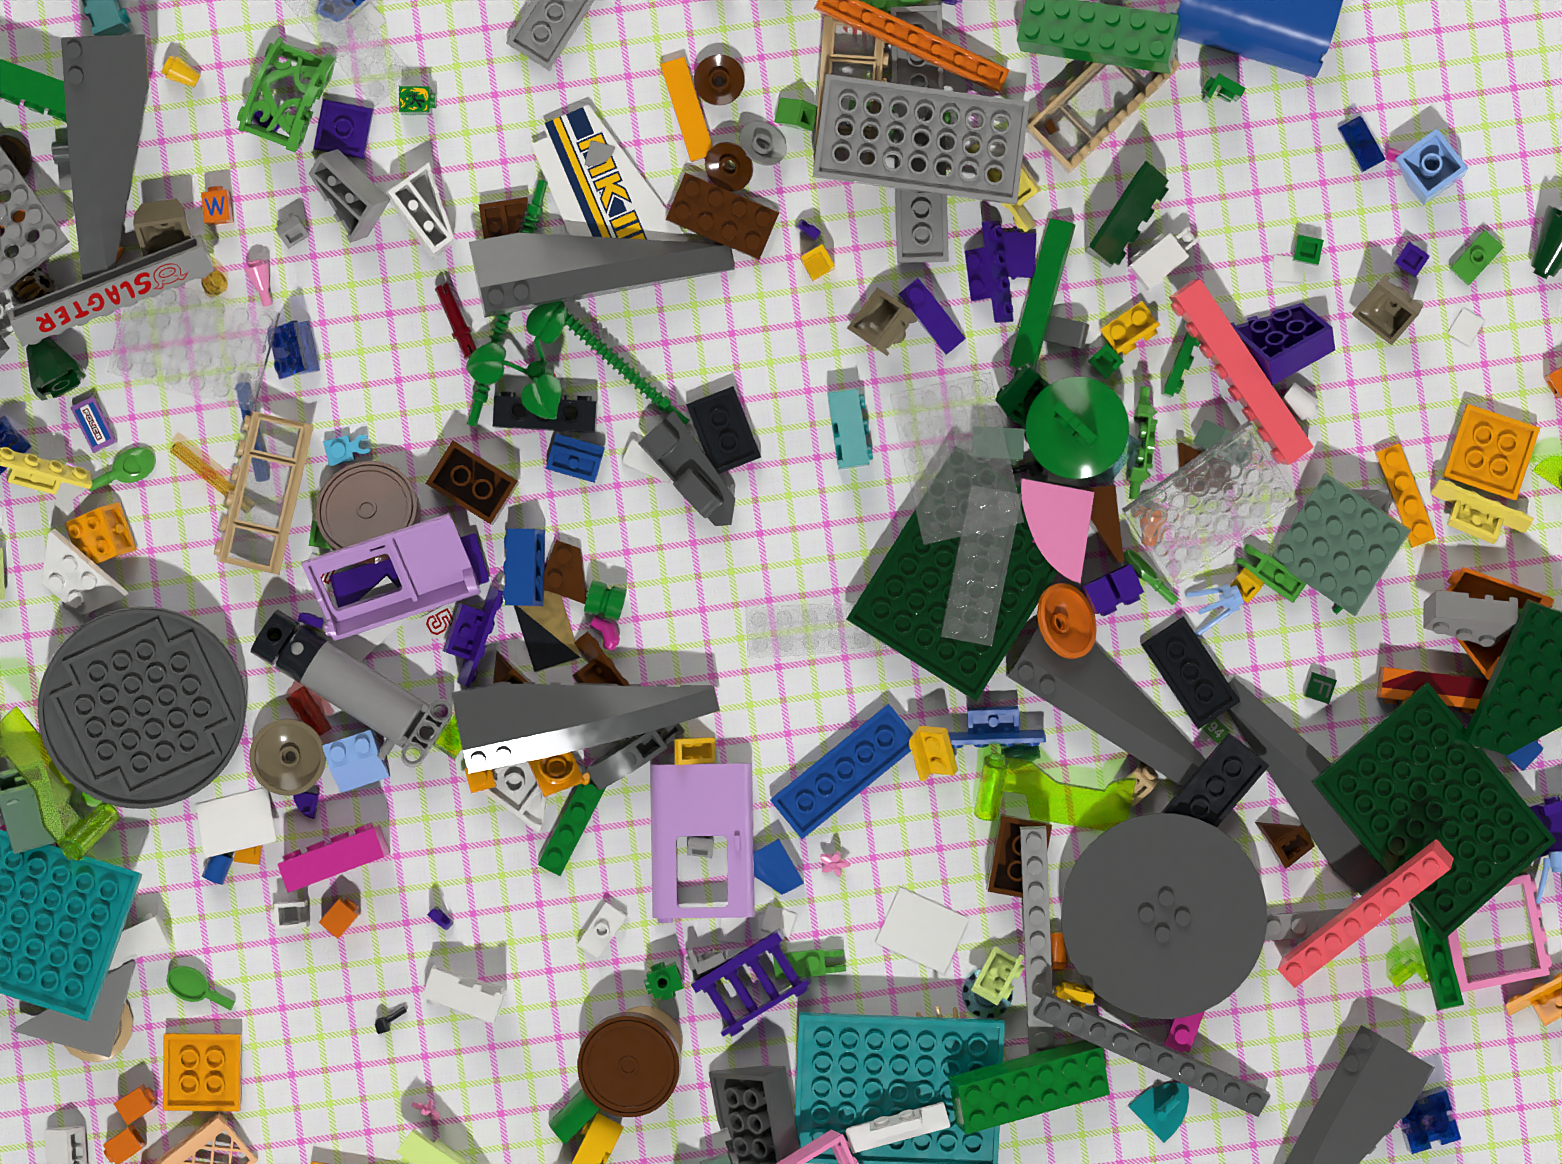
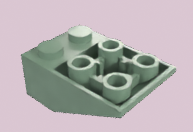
[0,761,64,854]

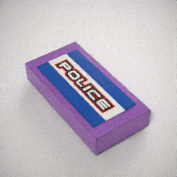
[70,396,117,453]

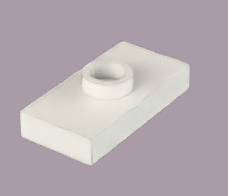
[577,902,627,958]

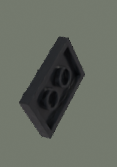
[686,386,761,474]

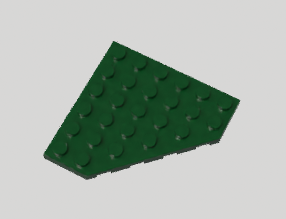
[1462,599,1562,756]

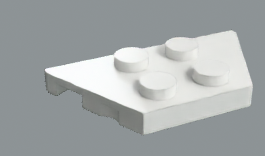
[41,529,129,616]
[460,762,548,833]

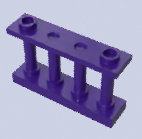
[691,928,812,1037]

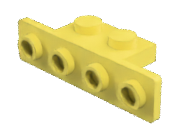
[967,143,1041,232]
[0,447,92,495]
[1430,479,1533,544]

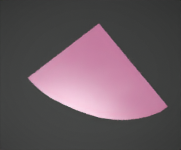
[1021,479,1094,583]

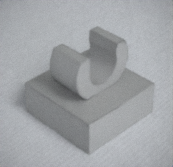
[275,213,310,249]
[687,836,714,858]

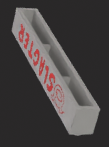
[8,235,214,347]

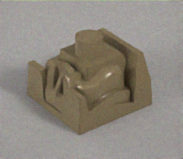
[133,198,193,257]
[1352,274,1424,345]
[847,287,918,356]

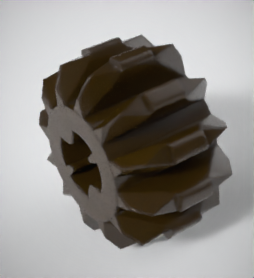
[14,268,58,304]

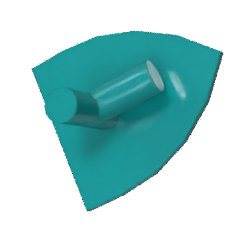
[1128,1082,1189,1143]

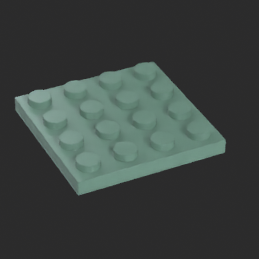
[1271,473,1412,616]

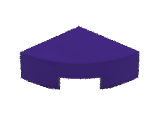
[795,219,821,242]
[297,612,324,629]
[293,791,320,819]
[427,906,453,930]

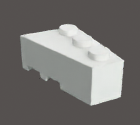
[387,163,454,259]
[109,913,172,971]
[423,965,507,1024]

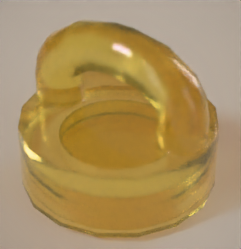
[201,270,228,298]

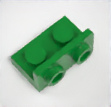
[1201,74,1246,103]

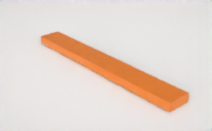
[814,0,1010,94]

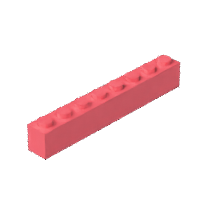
[1169,279,1314,465]
[1277,839,1454,988]

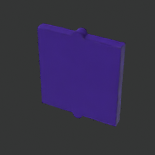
[1003,230,1036,280]

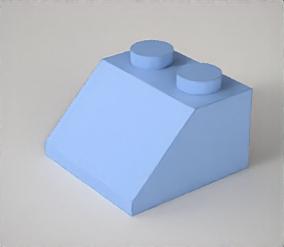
[1395,129,1468,206]
[322,729,390,793]

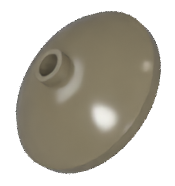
[249,719,326,796]

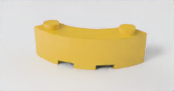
[571,1113,624,1164]

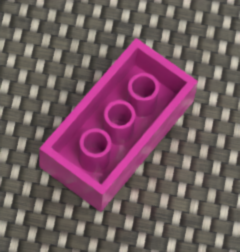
[277,822,390,893]

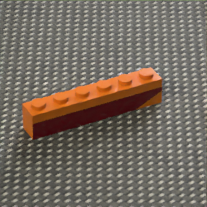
[1376,667,1489,714]

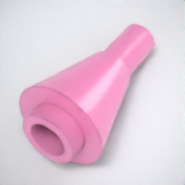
[244,259,273,307]

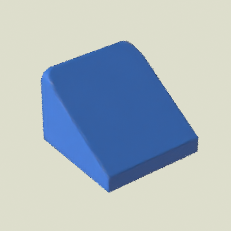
[1505,741,1544,771]

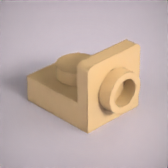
[1116,762,1159,807]

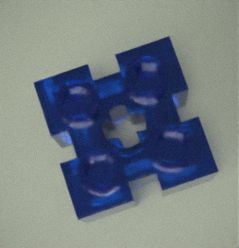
[1399,1086,1461,1154]

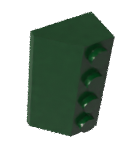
[1085,161,1169,268]

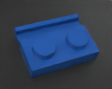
[546,434,605,483]

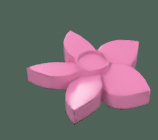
[820,851,850,877]
[411,1100,440,1121]

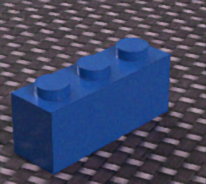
[503,529,545,606]

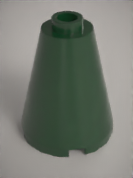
[1531,205,1562,279]

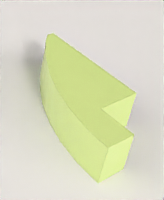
[396,1128,472,1164]

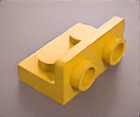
[1100,301,1160,356]
[909,726,958,781]
[1053,980,1095,1007]

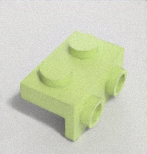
[971,946,1025,1005]

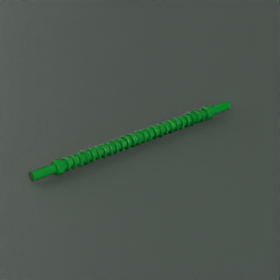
[467,180,548,427]
[564,309,690,425]

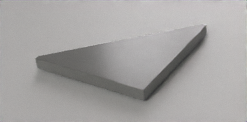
[14,961,136,1058]

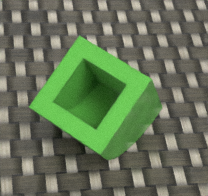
[774,97,818,132]

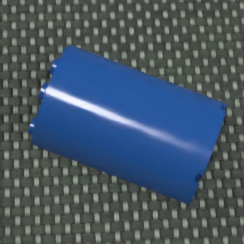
[1170,0,1343,78]

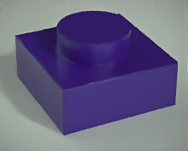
[1393,242,1430,278]

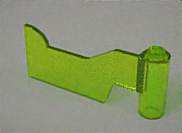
[0,706,120,861]
[973,753,1136,831]

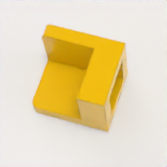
[800,244,835,281]

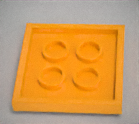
[1442,404,1540,501]
[163,1033,242,1112]

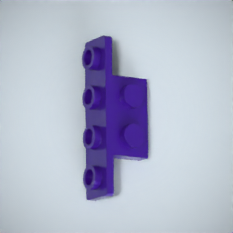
[965,220,1014,323]
[442,587,503,688]

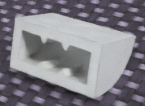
[44,1126,87,1164]

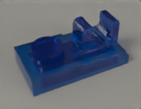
[1337,116,1386,173]

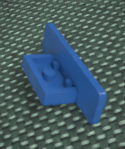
[948,706,1046,748]

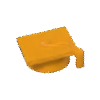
[527,752,590,797]

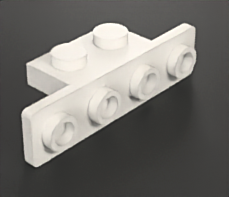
[846,1102,950,1153]

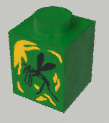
[399,86,437,115]

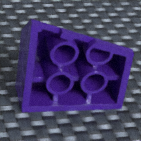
[1231,302,1335,385]

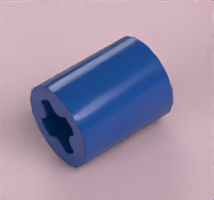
[202,854,234,885]

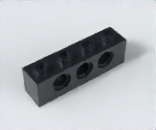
[492,391,598,433]

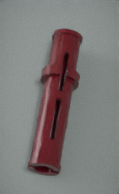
[434,283,477,359]

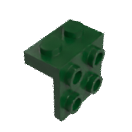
[995,362,1050,432]

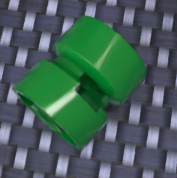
[584,580,627,621]

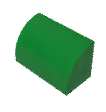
[548,1088,600,1144]

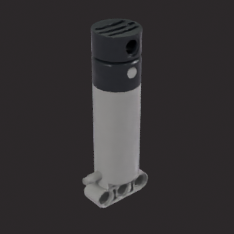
[250,609,452,768]

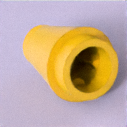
[161,55,201,88]

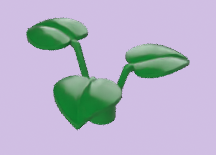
[466,301,566,419]

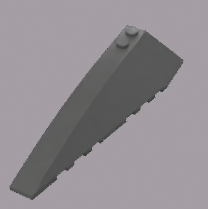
[61,34,149,280]
[469,233,735,318]
[1007,626,1206,787]
[1227,677,1387,896]
[452,682,720,774]
[1285,1025,1435,1164]
[709,1065,800,1164]

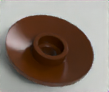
[694,54,745,106]
[705,142,753,191]

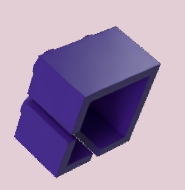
[1081,564,1144,617]

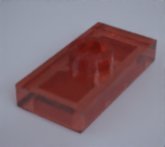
[286,686,332,737]

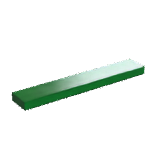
[1009,218,1076,369]

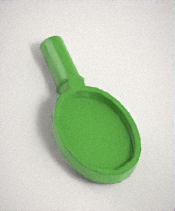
[89,447,156,492]
[1123,549,1179,605]
[166,966,235,1011]

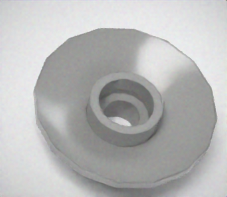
[739,121,787,166]

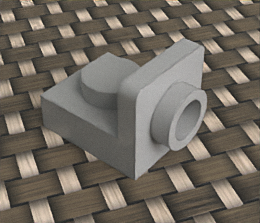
[685,947,727,974]

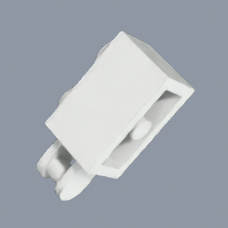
[1128,227,1200,291]

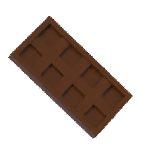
[666,172,779,260]

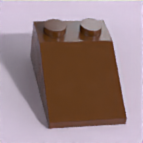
[1081,485,1124,563]

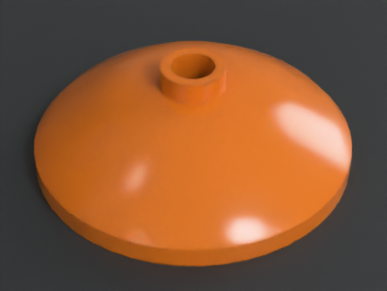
[1037,583,1097,659]

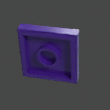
[313,99,374,160]

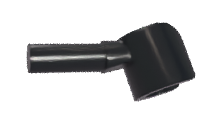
[1005,460,1043,477]
[375,1007,407,1034]

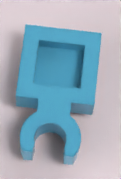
[323,435,371,466]

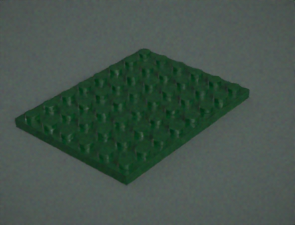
[846,446,1058,701]
[1311,682,1556,941]

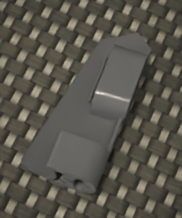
[638,411,736,526]

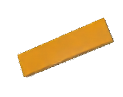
[660,57,713,162]

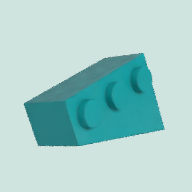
[82,0,132,36]
[827,389,873,470]

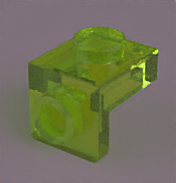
[434,715,462,760]
[1387,958,1429,988]

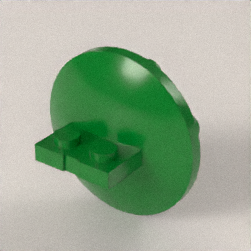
[1026,377,1129,480]

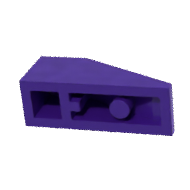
[897,278,966,355]

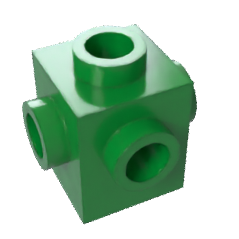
[644,962,685,1001]

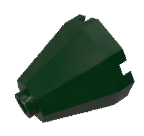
[26,336,86,401]

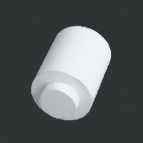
[1281,382,1319,421]

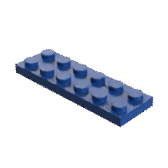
[770,703,913,839]

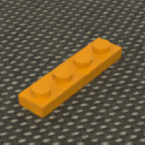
[1375,443,1436,548]

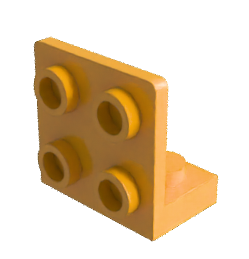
[65,502,137,565]

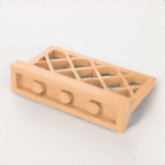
[152,1111,258,1164]

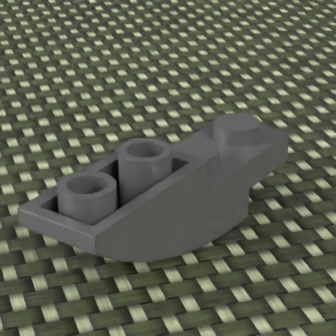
[585,723,685,790]

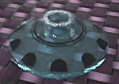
[962,968,1013,1019]

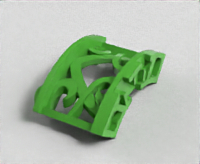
[237,37,336,152]

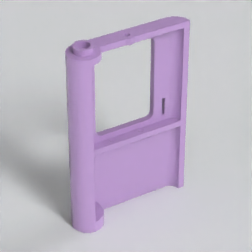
[301,513,481,641]
[650,763,755,923]

